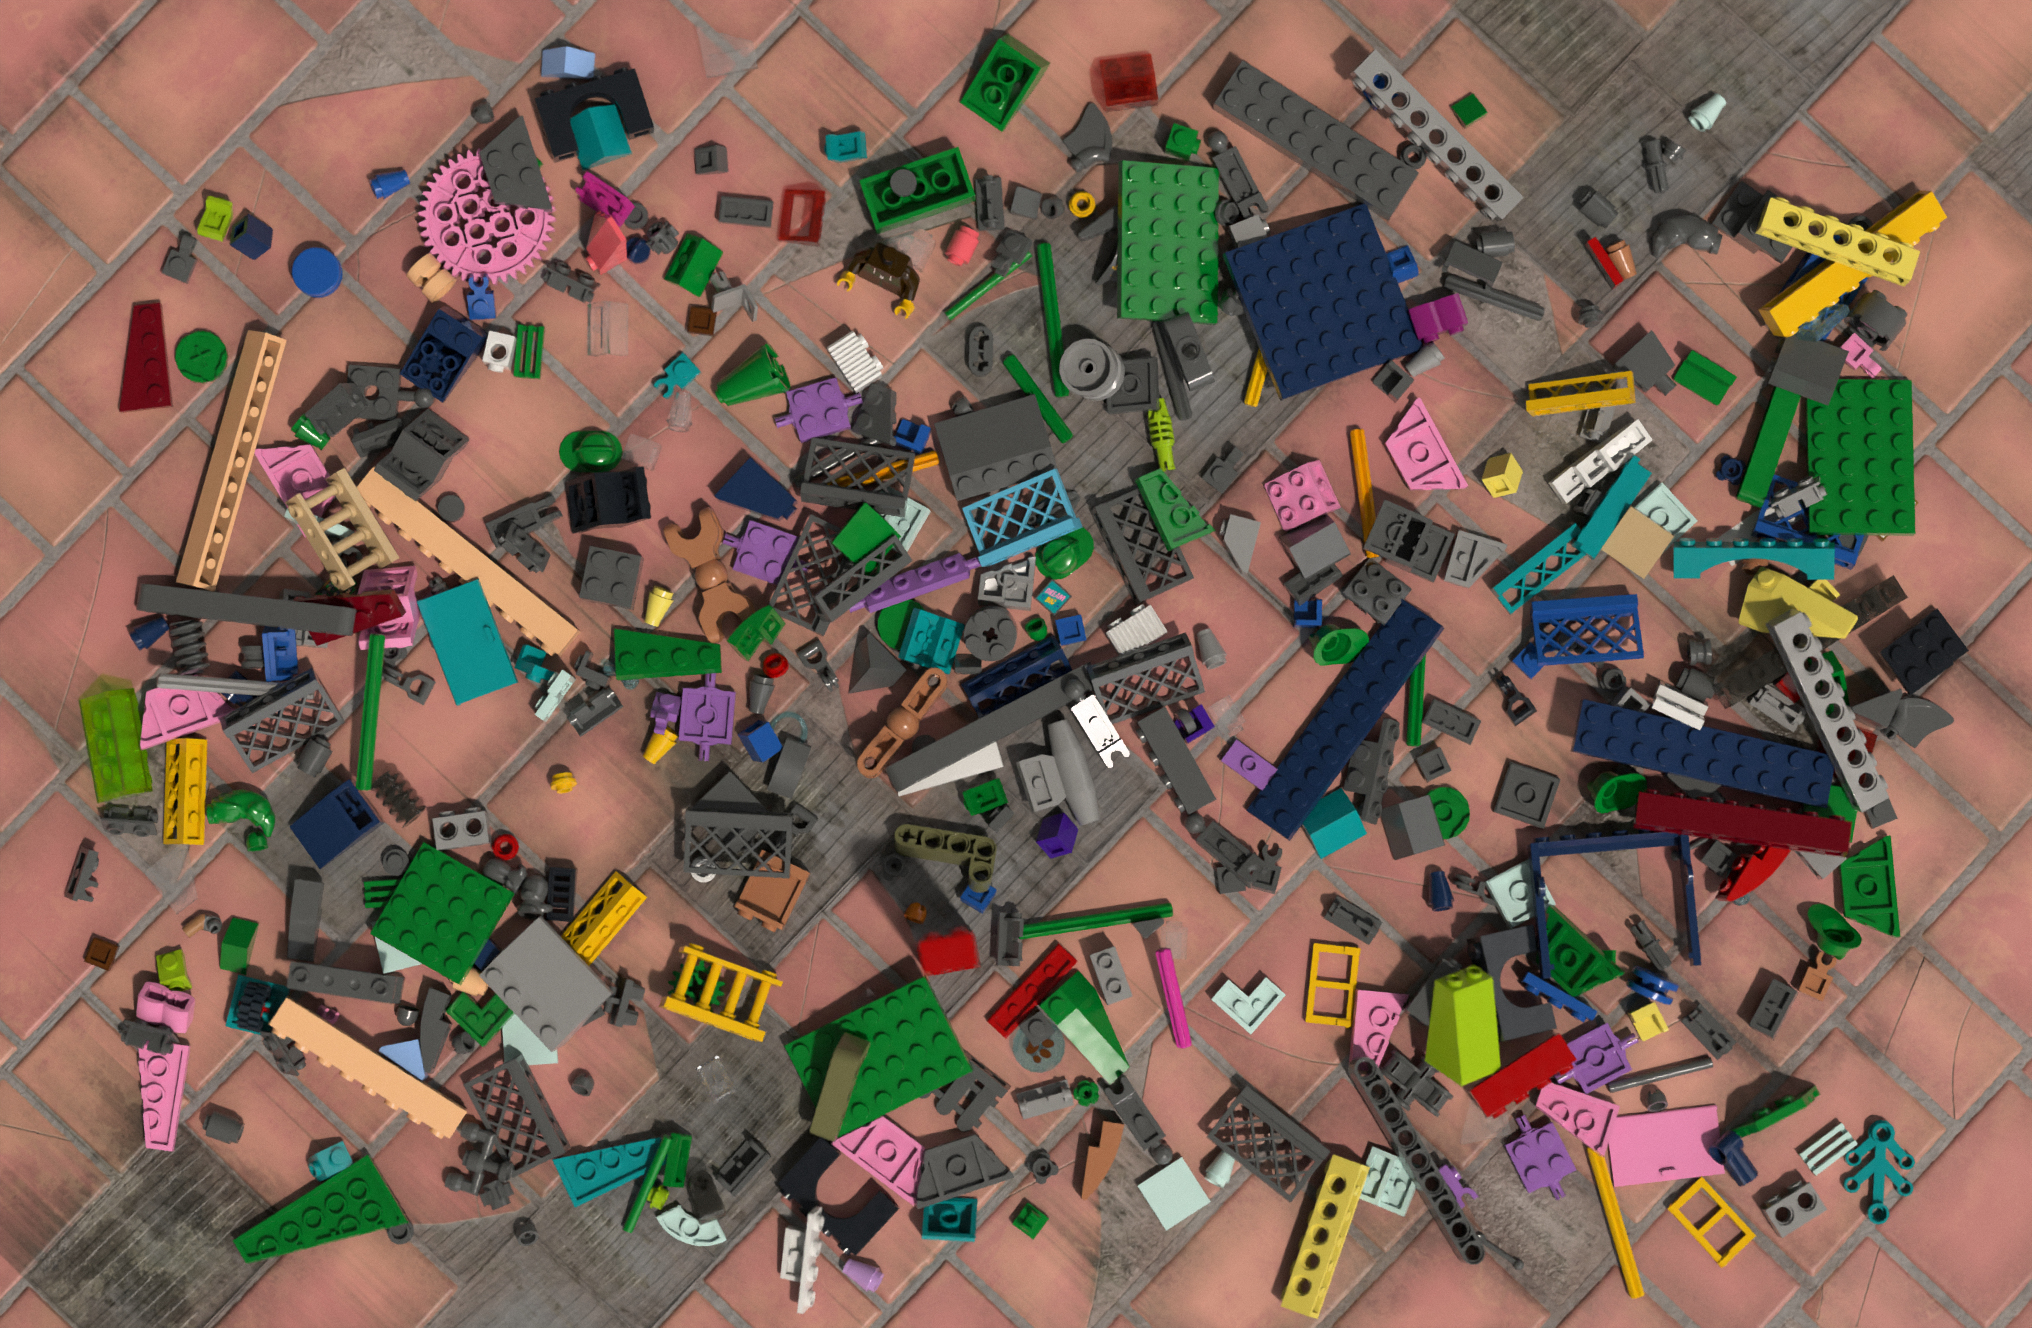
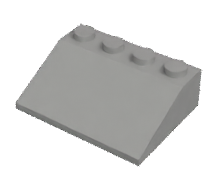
[479,916,614,1052]

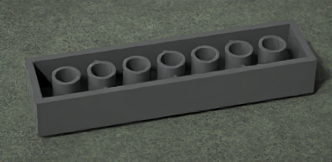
[1213,60,1419,221]

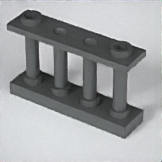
[287,962,405,1004]

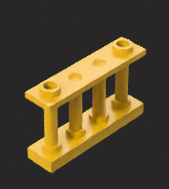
[659,943,783,1042]

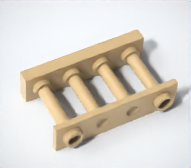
[285,468,399,593]

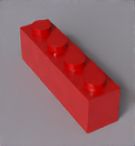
[1468,1033,1577,1119]

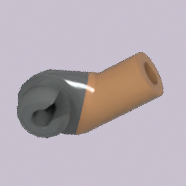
[182,913,222,938]

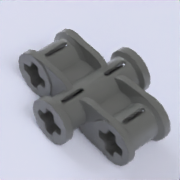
[1379,1049,1454,1118]

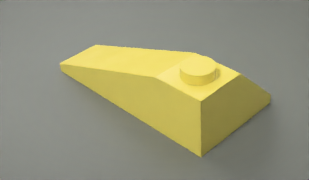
[1738,567,1858,639]

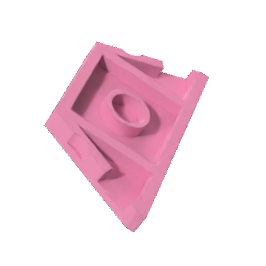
[1385,398,1468,490]
[254,445,335,538]
[140,674,235,751]
[832,1116,926,1205]

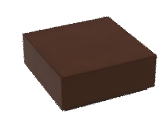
[687,306,717,337]
[84,937,120,971]

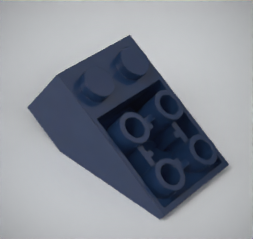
[400,306,489,403]
[290,779,384,869]

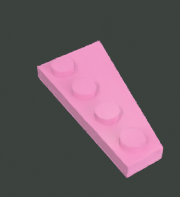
[139,1041,191,1151]

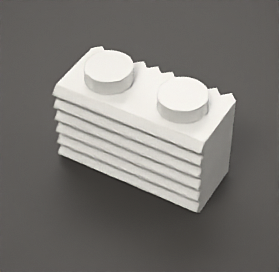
[827,331,883,394]
[1106,604,1168,655]

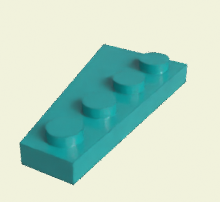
[553,1137,668,1207]

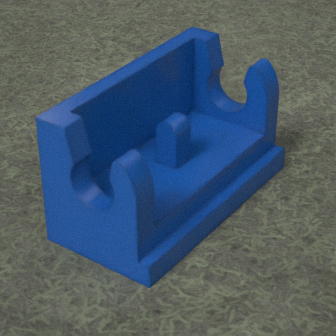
[262,626,299,682]

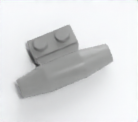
[1016,719,1100,826]

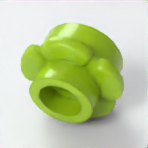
[647,1184,670,1210]

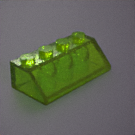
[79,688,153,803]

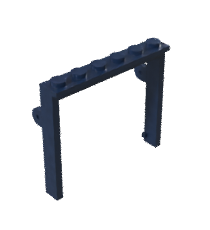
[1527,829,1702,979]

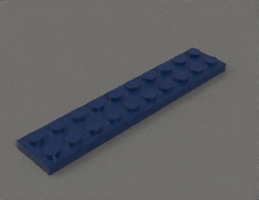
[1246,598,1444,841]
[1571,699,1834,809]

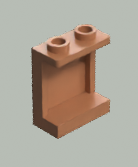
[734,850,811,932]

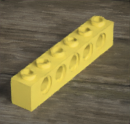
[1756,197,1920,287]
[1281,1155,1370,1319]

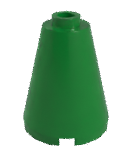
[715,343,791,406]

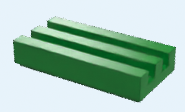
[514,325,545,380]
[364,879,402,908]
[663,1133,692,1188]

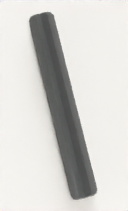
[1444,275,1545,321]
[1153,321,1192,421]

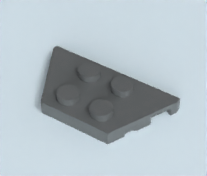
[479,116,552,212]
[915,1134,1014,1209]

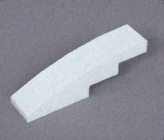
[1548,419,1652,504]
[898,741,1004,796]

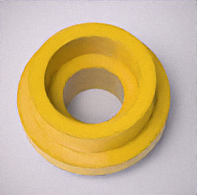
[1069,191,1095,218]
[550,772,577,794]

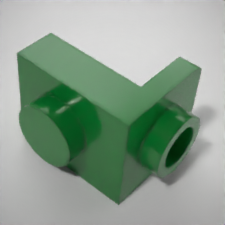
[962,778,1009,816]

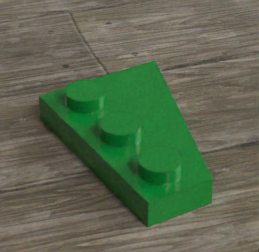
[1135,468,1216,551]

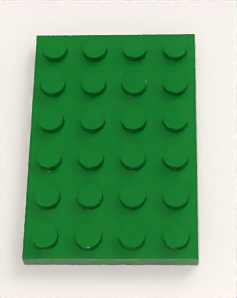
[1117,160,1219,325]
[1805,379,1916,536]
[784,975,974,1138]

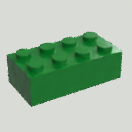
[859,147,976,235]

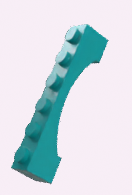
[1674,538,1835,580]

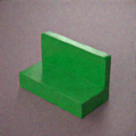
[664,233,723,297]
[1673,350,1737,406]

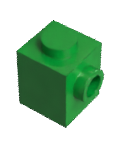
[1165,123,1201,161]

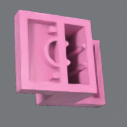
[358,566,420,650]

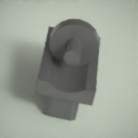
[603,977,645,1027]

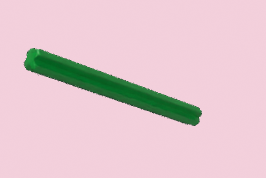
[1037,243,1069,398]
[356,633,385,791]
[1018,903,1173,940]

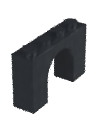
[535,67,654,163]
[1467,925,1557,1042]
[778,1137,900,1256]

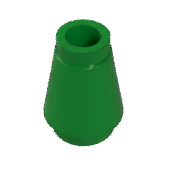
[291,413,331,450]

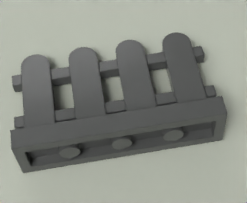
[919,1049,1011,1132]

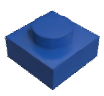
[1055,615,1087,646]
[960,876,997,914]

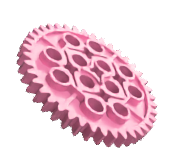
[418,148,556,285]

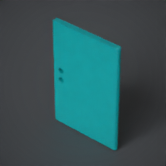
[417,579,518,706]

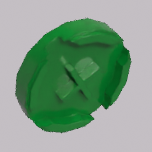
[175,331,229,384]

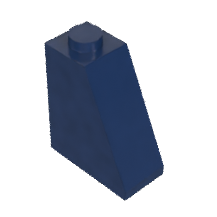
[714,457,798,522]

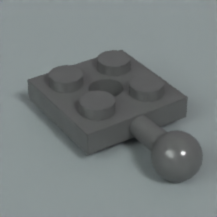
[347,365,435,421]

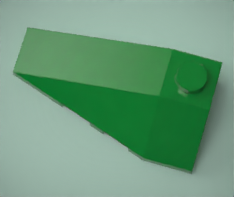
[1040,971,1130,1085]

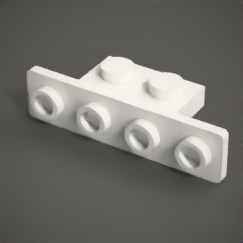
[780,1206,824,1314]

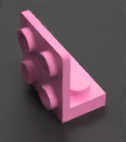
[1264,460,1341,531]

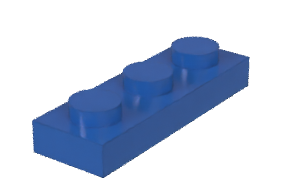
[1521,972,1598,1023]

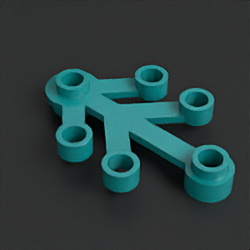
[1843,1120,1915,1224]

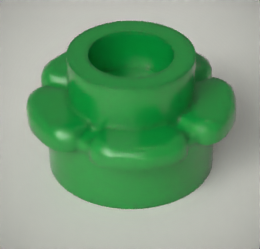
[1073,1080,1099,1106]

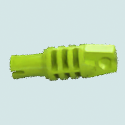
[1148,398,1176,472]

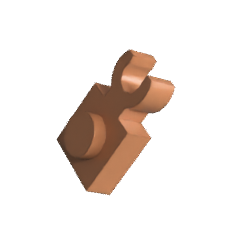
[1797,951,1837,1001]

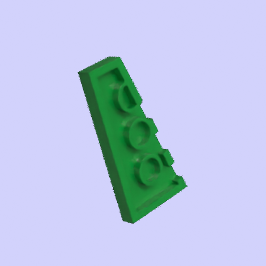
[614,629,722,680]

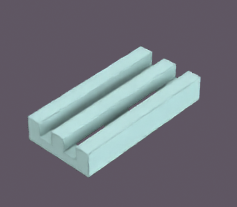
[1798,1122,1858,1176]

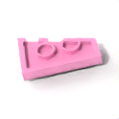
[1349,990,1409,1071]
[1535,1083,1620,1157]

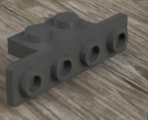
[1343,718,1400,825]

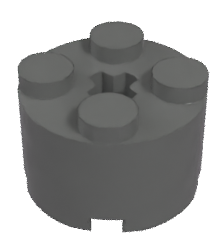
[1844,290,1908,351]
[964,605,1018,661]

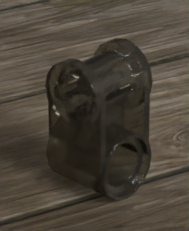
[686,1171,726,1225]

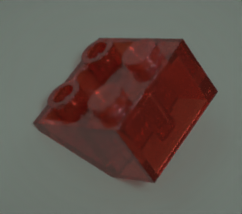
[1099,53,1158,112]

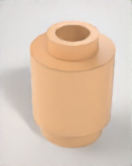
[449,967,488,996]

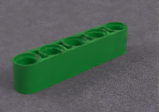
[1736,386,1801,508]

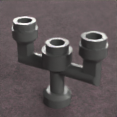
[445,1122,514,1196]

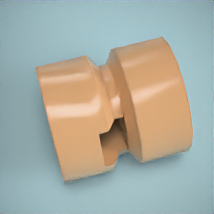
[406,253,457,303]

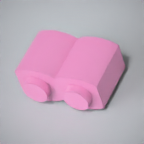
[136,982,195,1033]

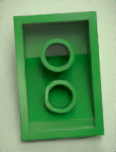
[960,34,1051,132]

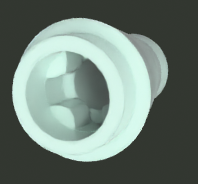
[1689,93,1726,132]
[1205,1150,1235,1188]

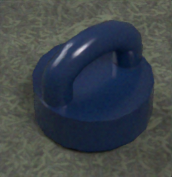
[626,237,651,264]

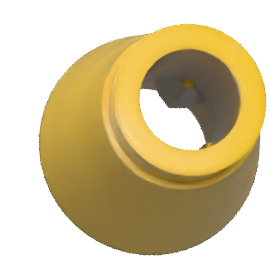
[642,726,679,764]

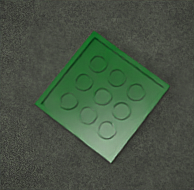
[370,842,514,986]

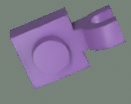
[650,692,682,735]
[1438,1164,1478,1209]

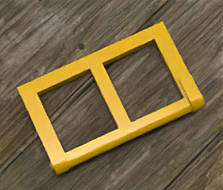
[1305,943,1361,1028]
[1667,1176,1756,1268]

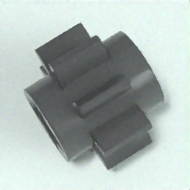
[646,222,679,255]
[479,1180,514,1211]

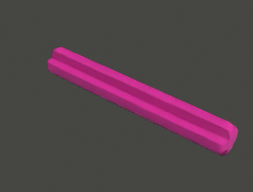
[1156,947,1192,1049]

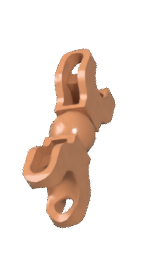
[664,507,756,644]
[857,668,948,779]

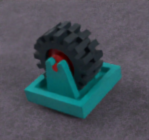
[225,975,291,1035]

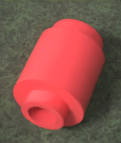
[945,225,979,267]

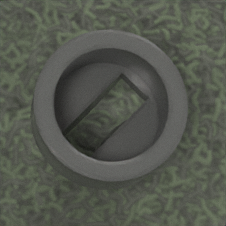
[473,101,494,124]
[1042,197,1065,219]
[952,395,974,416]
[397,1005,419,1026]
[451,1032,475,1054]
[571,1073,595,1096]
[1645,1089,1668,1112]
[516,1223,538,1246]

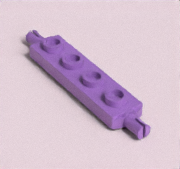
[849,553,981,613]

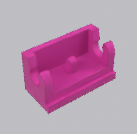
[576,171,635,227]

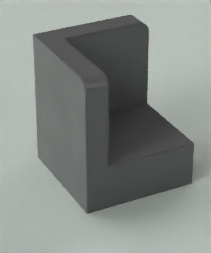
[1373,360,1414,403]

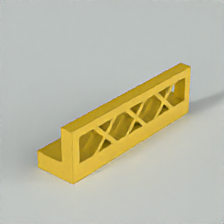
[1526,371,1636,416]
[163,738,207,845]
[561,871,647,966]

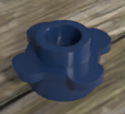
[1716,456,1746,485]

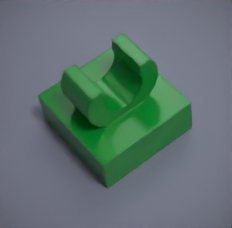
[1012,1202,1049,1240]

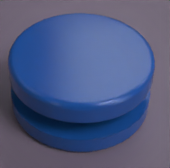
[292,247,343,298]
[1626,965,1679,1005]

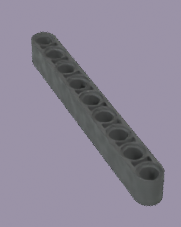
[136,584,356,636]
[885,662,1101,792]
[1348,1057,1485,1265]

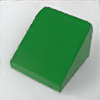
[1451,93,1488,129]

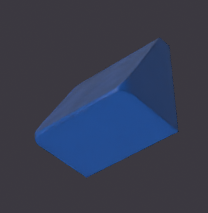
[1386,245,1419,283]

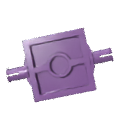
[775,377,863,443]
[723,520,810,585]
[679,673,736,761]
[1554,1023,1639,1094]
[1505,1114,1576,1200]

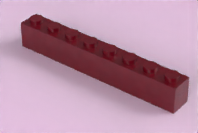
[1633,789,1852,858]

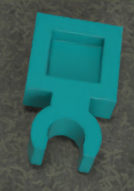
[654,353,701,399]

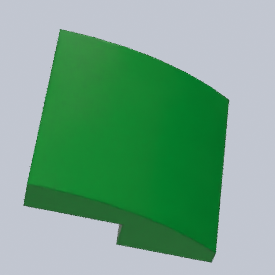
[830,502,901,576]
[727,605,786,662]

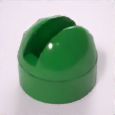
[1025,618,1048,641]
[246,831,268,852]

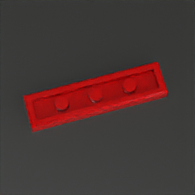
[987,944,1078,1039]

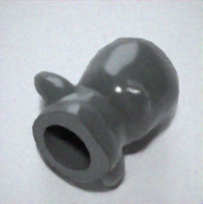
[483,858,528,896]
[517,875,553,920]

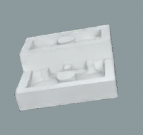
[1652,680,1709,730]

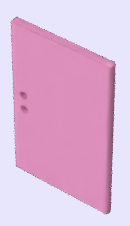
[1608,1105,1725,1187]

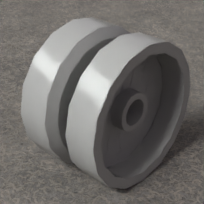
[1059,339,1125,401]

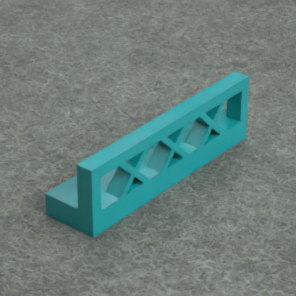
[1571,455,1652,560]
[1491,523,1585,615]

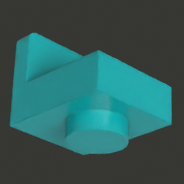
[824,131,867,163]
[514,644,555,683]
[308,1141,354,1182]

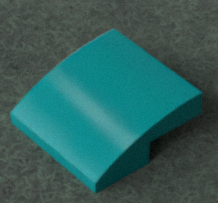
[898,608,965,675]

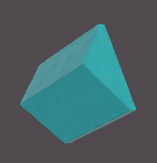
[570,105,632,171]
[1302,788,1367,859]
[922,1198,978,1242]

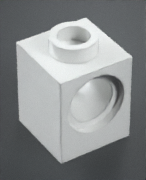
[482,331,517,373]

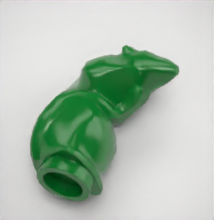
[207,789,275,837]

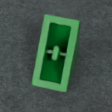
[220,917,259,975]

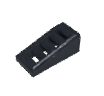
[546,867,578,922]

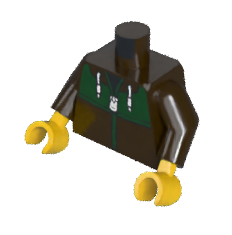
[837,242,920,319]

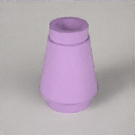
[842,1258,884,1292]

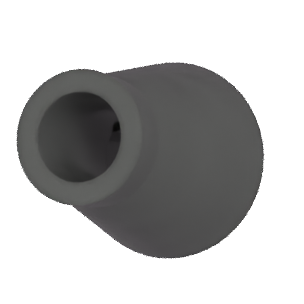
[749,674,775,714]

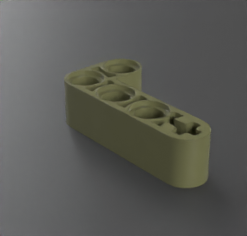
[894,824,997,893]
[810,1032,870,1142]

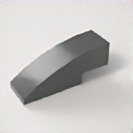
[287,879,324,962]
[420,988,453,1074]

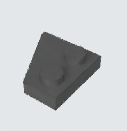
[852,383,897,447]

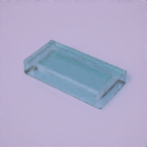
[1796,303,1850,342]

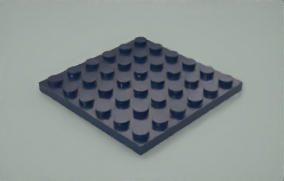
[1223,204,1423,401]

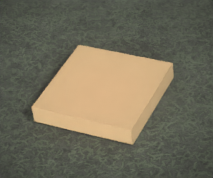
[1601,505,1675,579]

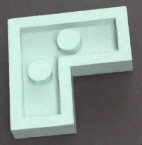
[535,670,576,722]
[1211,977,1286,1035]

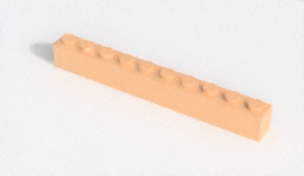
[176,330,286,592]
[356,466,580,656]

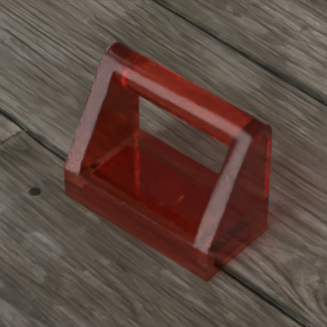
[778,189,826,247]

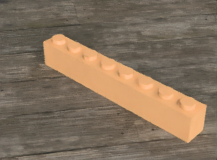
[269,995,467,1139]

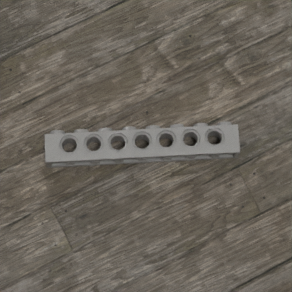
[1349,49,1523,221]
[1765,609,1889,813]

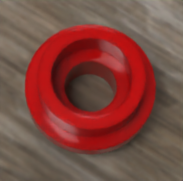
[763,653,789,678]
[492,834,519,860]

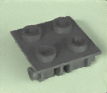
[1342,558,1412,625]

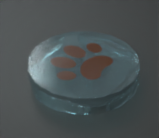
[1013,1023,1065,1073]

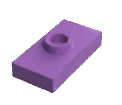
[1221,739,1278,791]

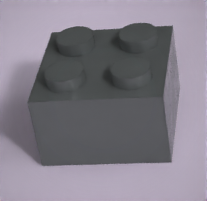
[579,546,644,610]

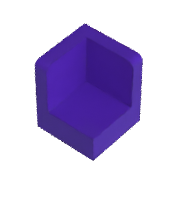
[1174,704,1215,744]
[1036,813,1078,859]

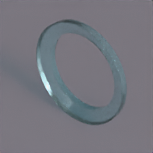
[770,712,808,746]

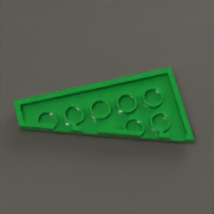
[233,1155,410,1264]

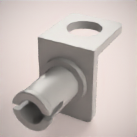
[710,271,758,322]

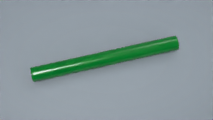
[944,251,1032,321]
[623,1134,673,1233]

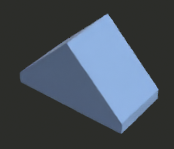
[541,46,595,80]
[378,1039,428,1081]

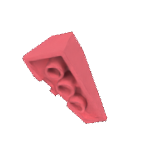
[585,210,627,275]

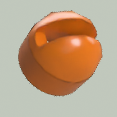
[904,902,927,924]

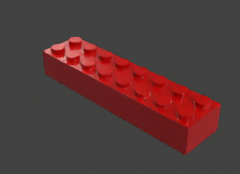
[918,928,981,976]

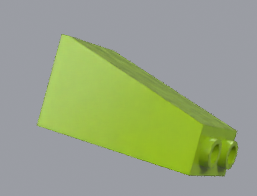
[1425,965,1501,1086]

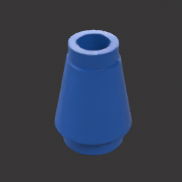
[369,169,410,199]

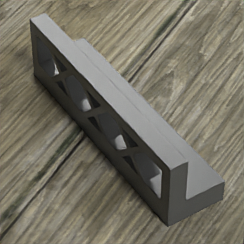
[812,535,913,622]

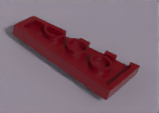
[119,302,173,413]
[293,589,406,646]

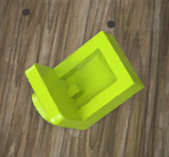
[197,196,233,242]
[156,949,192,992]

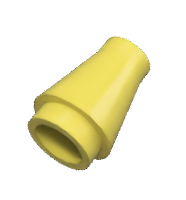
[644,586,674,627]

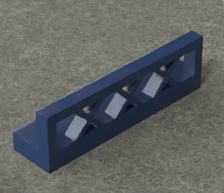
[961,635,1073,719]

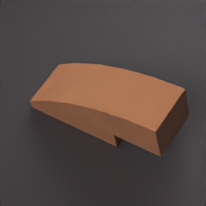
[1081,1121,1124,1200]

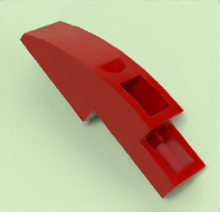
[1715,845,1791,902]

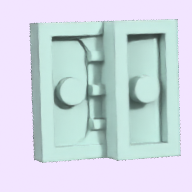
[879,486,931,552]
[1359,1147,1419,1217]

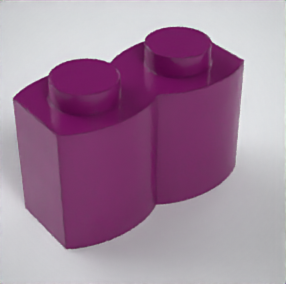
[1408,293,1468,344]

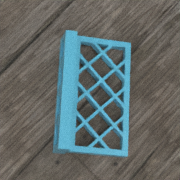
[962,469,1083,567]

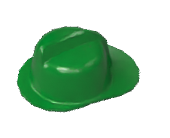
[559,431,623,473]
[1035,527,1094,580]
[1309,624,1369,666]
[1587,771,1647,814]
[1807,904,1862,960]

